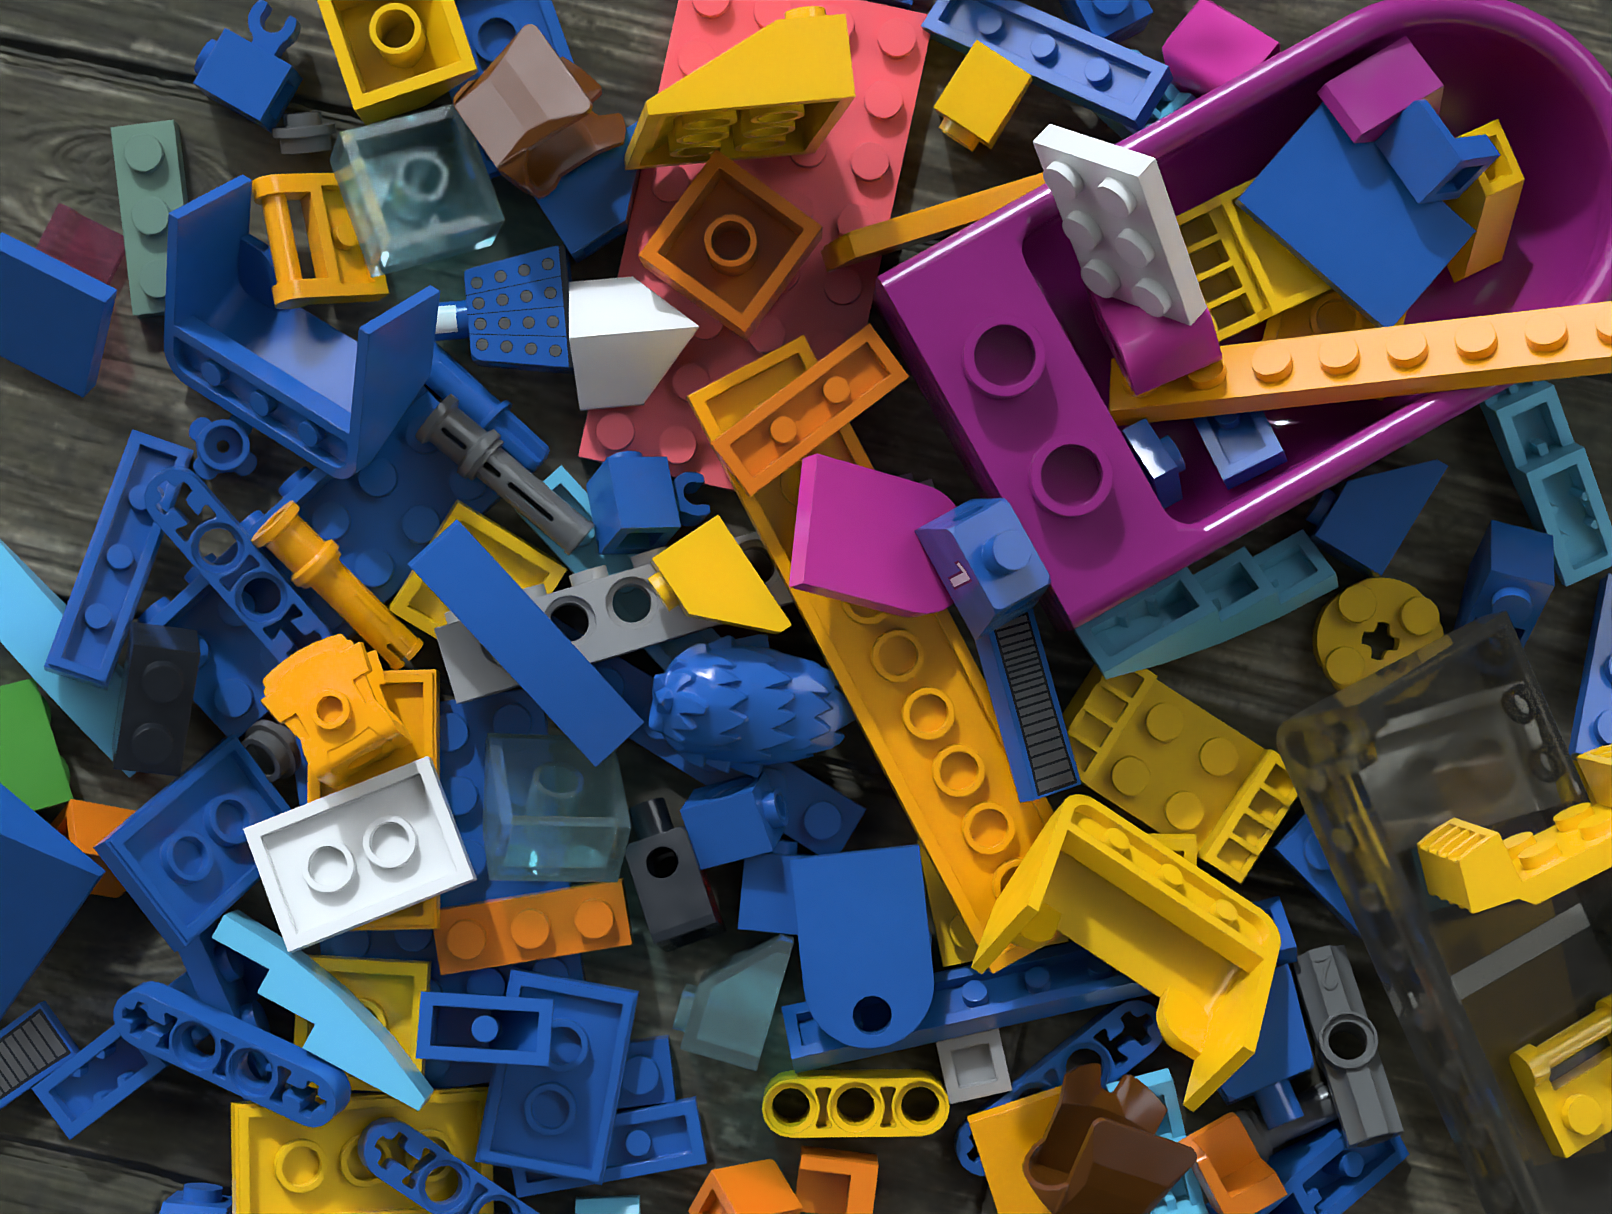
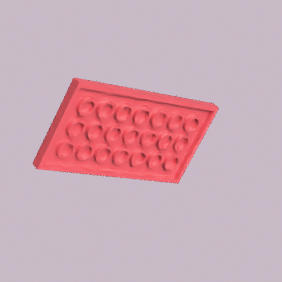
[578,0,930,492]

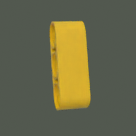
[762,1069,950,1138]

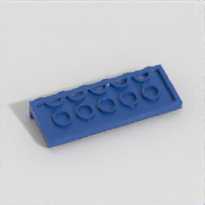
[137,386,502,741]

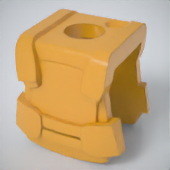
[260,634,413,788]

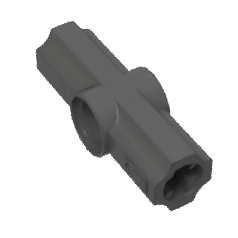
[1290,945,1404,1149]

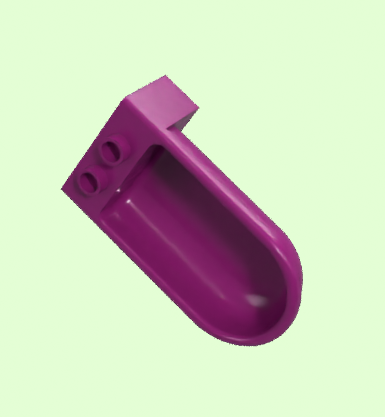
[872,0,1612,633]

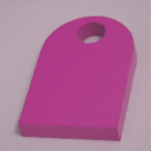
[789,453,957,617]

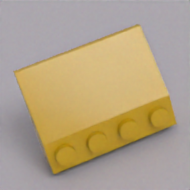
[624,6,856,170]

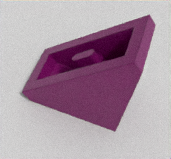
[1317,36,1444,143]

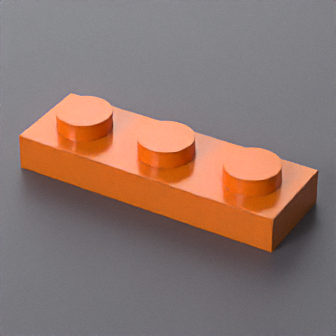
[709,323,909,497]
[433,878,634,975]

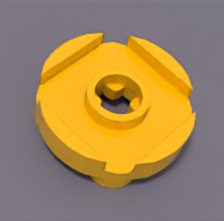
[1313,578,1444,705]

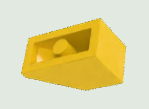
[647,515,792,635]

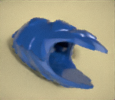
[649,634,856,778]

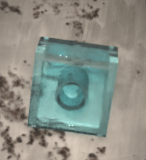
[483,733,631,882]
[672,933,794,1071]

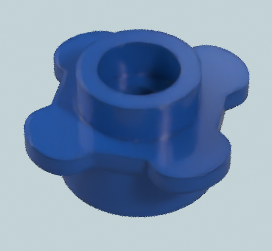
[189,415,257,480]

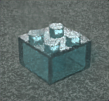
[329,104,505,278]

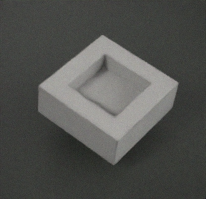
[936,1028,1012,1104]

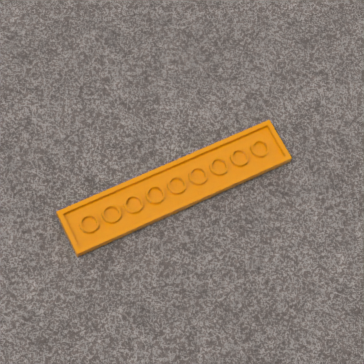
[686,335,1063,974]

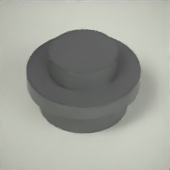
[272,111,337,154]
[241,720,301,782]

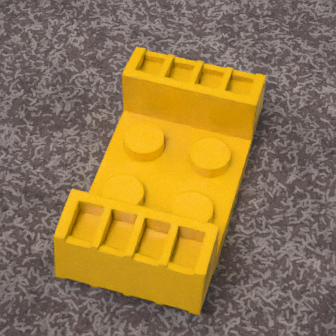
[1176,178,1332,342]
[1062,664,1310,885]
[1417,744,1612,914]

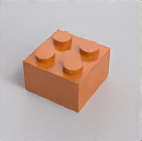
[639,149,823,342]

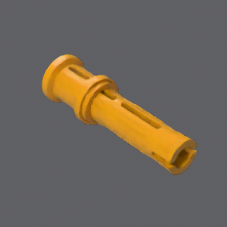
[251,500,424,670]

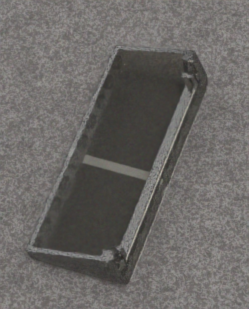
[1276,610,1612,1214]

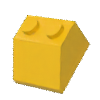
[317,0,479,126]

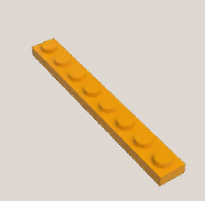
[1109,301,1612,426]

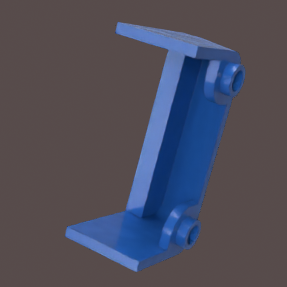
[164,174,440,479]

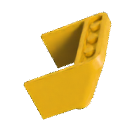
[971,794,1281,1112]

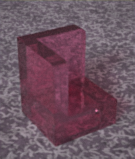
[36,203,125,285]

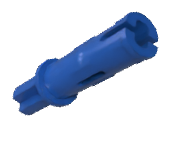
[425,341,550,473]

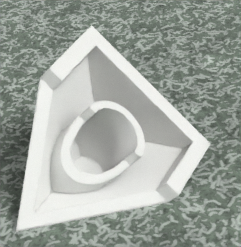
[569,276,700,411]

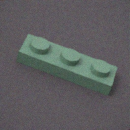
[110,120,188,319]

